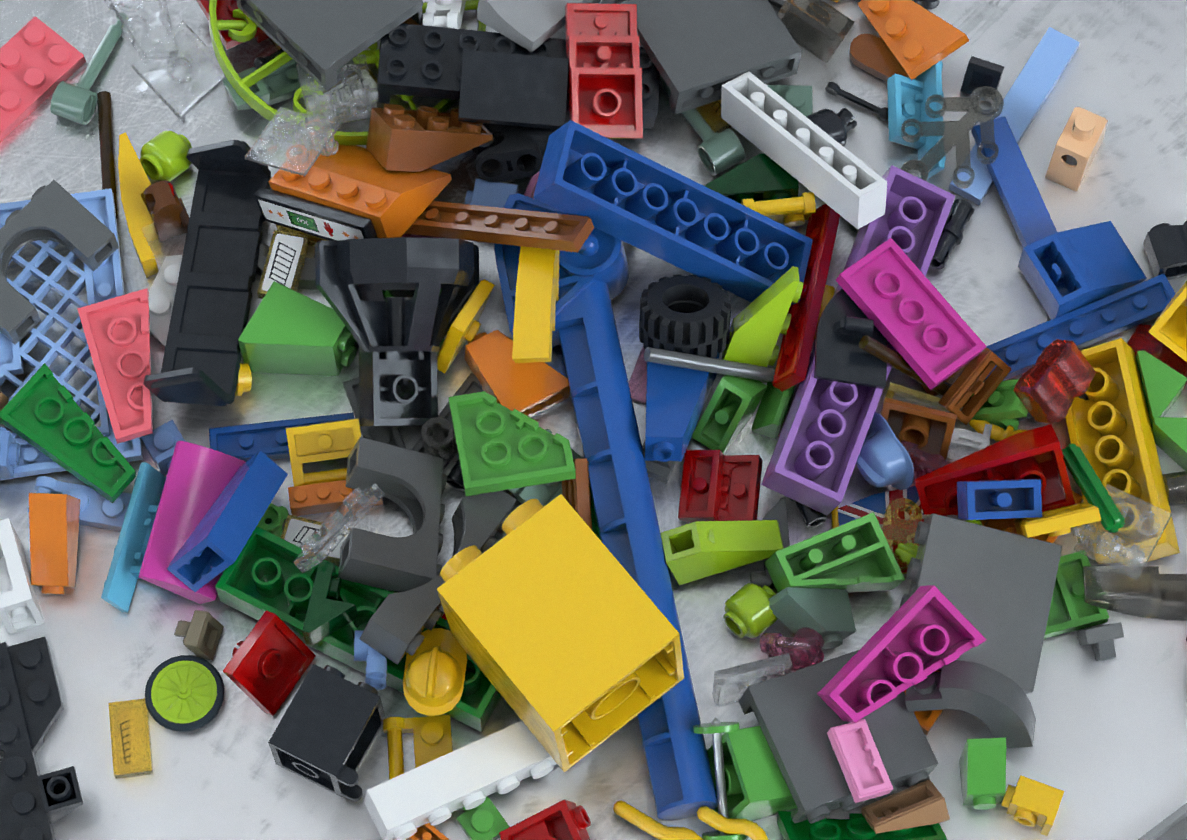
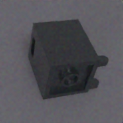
[268,664,385,801]

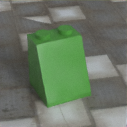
[238,281,357,376]
[707,726,797,821]

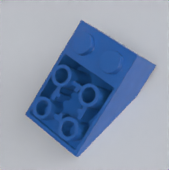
[1018,221,1147,320]

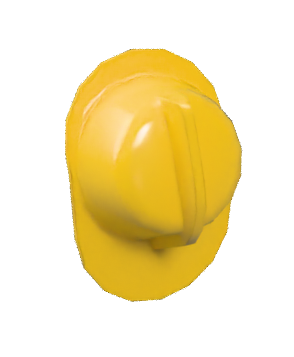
[403,628,467,716]

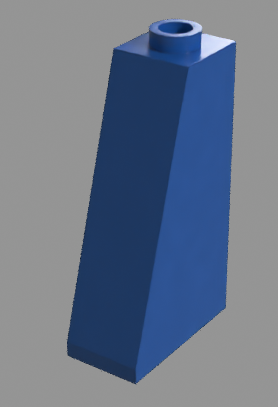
[645,353,720,462]
[167,451,288,592]

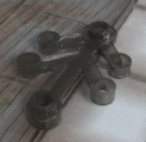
[901,86,1004,189]

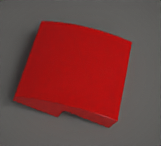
[678,450,763,523]

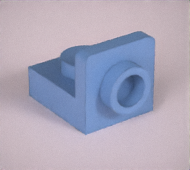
[141,420,187,476]

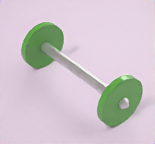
[693,717,748,840]

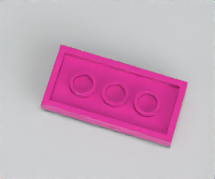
[836,238,986,390]

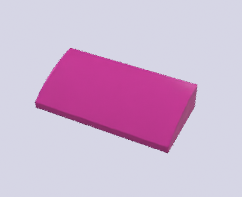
[138,440,245,604]

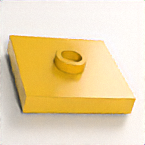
[437,279,495,374]
[1014,502,1101,538]

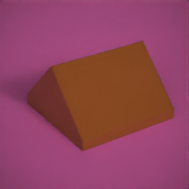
[881,397,957,471]

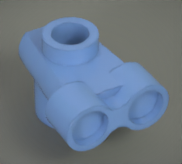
[354,630,387,690]

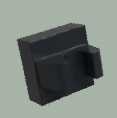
[960,56,1004,102]

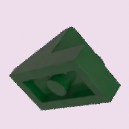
[302,561,358,645]

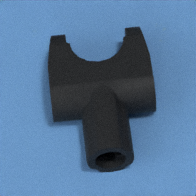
[472,122,567,182]

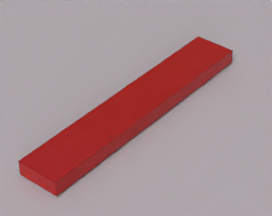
[773,203,840,392]

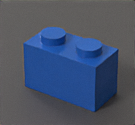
[957,479,1042,520]

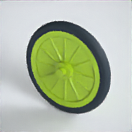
[145,655,224,732]

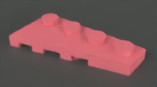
[77,288,153,444]

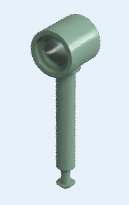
[50,14,128,125]
[659,74,745,176]

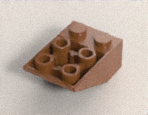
[366,104,493,172]

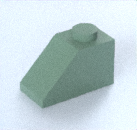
[769,587,856,649]

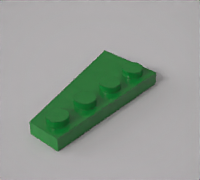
[0,363,136,503]
[777,811,947,840]

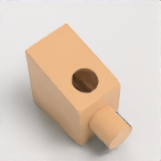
[1045,107,1108,192]

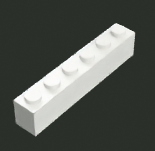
[721,71,887,229]
[364,721,557,840]

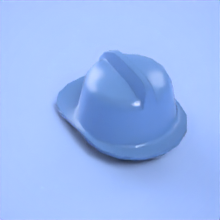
[856,411,915,490]

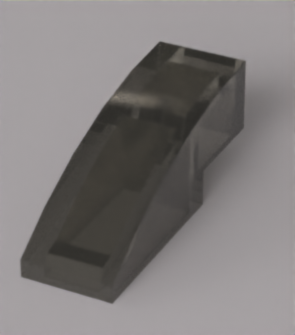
[1083,566,1187,621]

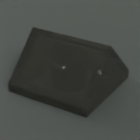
[777,0,854,63]

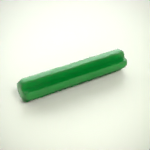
[1062,443,1125,533]

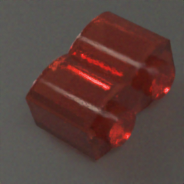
[1013,339,1096,424]

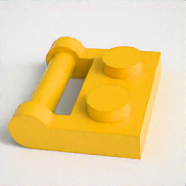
[741,192,816,227]
[286,418,362,487]
[383,715,453,780]

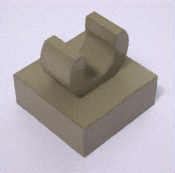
[174,610,224,660]

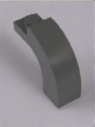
[905,660,1036,749]

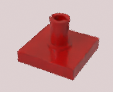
[223,610,316,716]

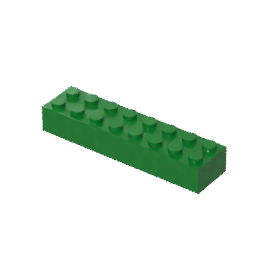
[215,526,502,732]

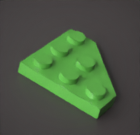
[448,391,576,496]

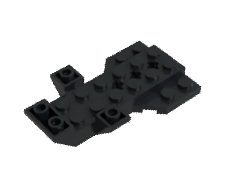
[0,636,84,840]

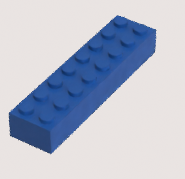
[533,120,813,306]

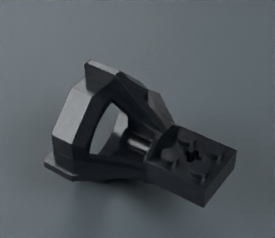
[315,237,479,426]

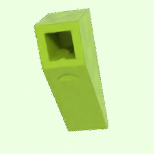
[722,266,803,367]
[661,520,784,585]

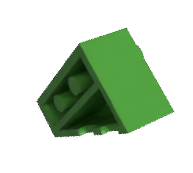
[764,512,905,593]

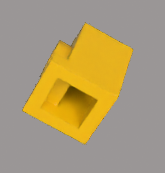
[1001,775,1064,836]

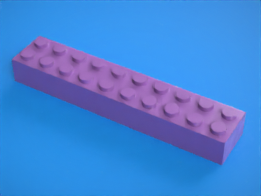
[761,165,955,515]

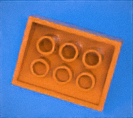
[268,144,452,238]

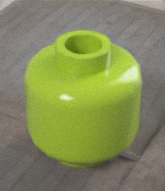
[140,130,192,181]
[723,583,778,639]

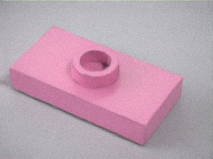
[827,719,893,803]

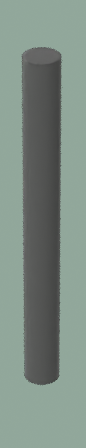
[644,347,776,383]

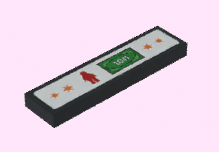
[254,187,378,241]

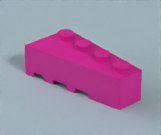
[817,585,987,723]

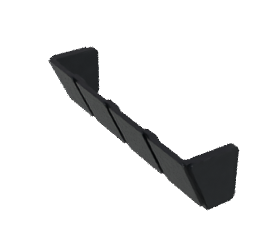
[143,140,272,406]

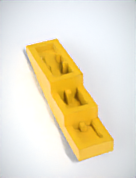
[118,132,159,278]
[512,246,560,363]

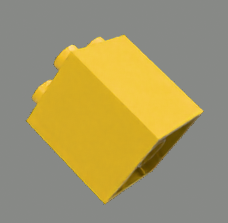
[437,494,684,772]

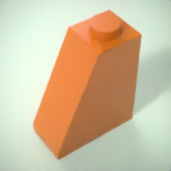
[464,330,570,418]
[29,493,80,594]

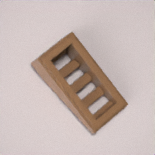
[860,779,950,834]

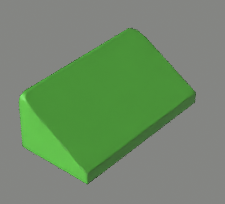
[751,367,796,439]

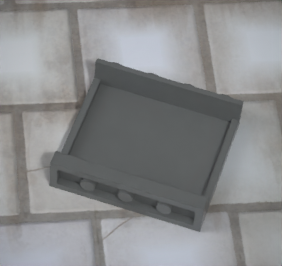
[236,0,423,91]
[621,0,802,115]
[900,514,1062,694]
[738,650,939,824]

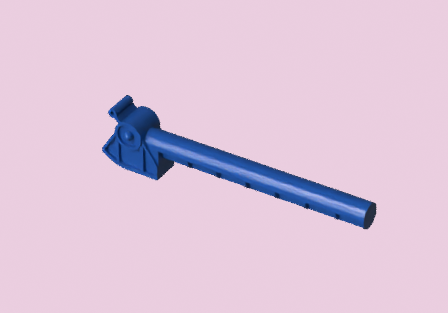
[494,193,718,820]

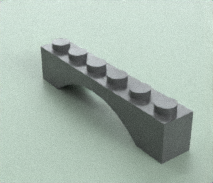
[360,491,517,665]

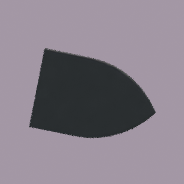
[814,289,887,389]

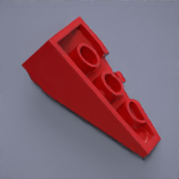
[914,424,1075,515]

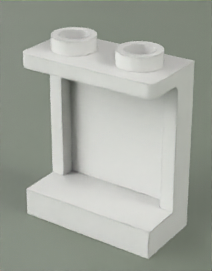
[0,518,45,635]

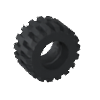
[639,274,731,358]

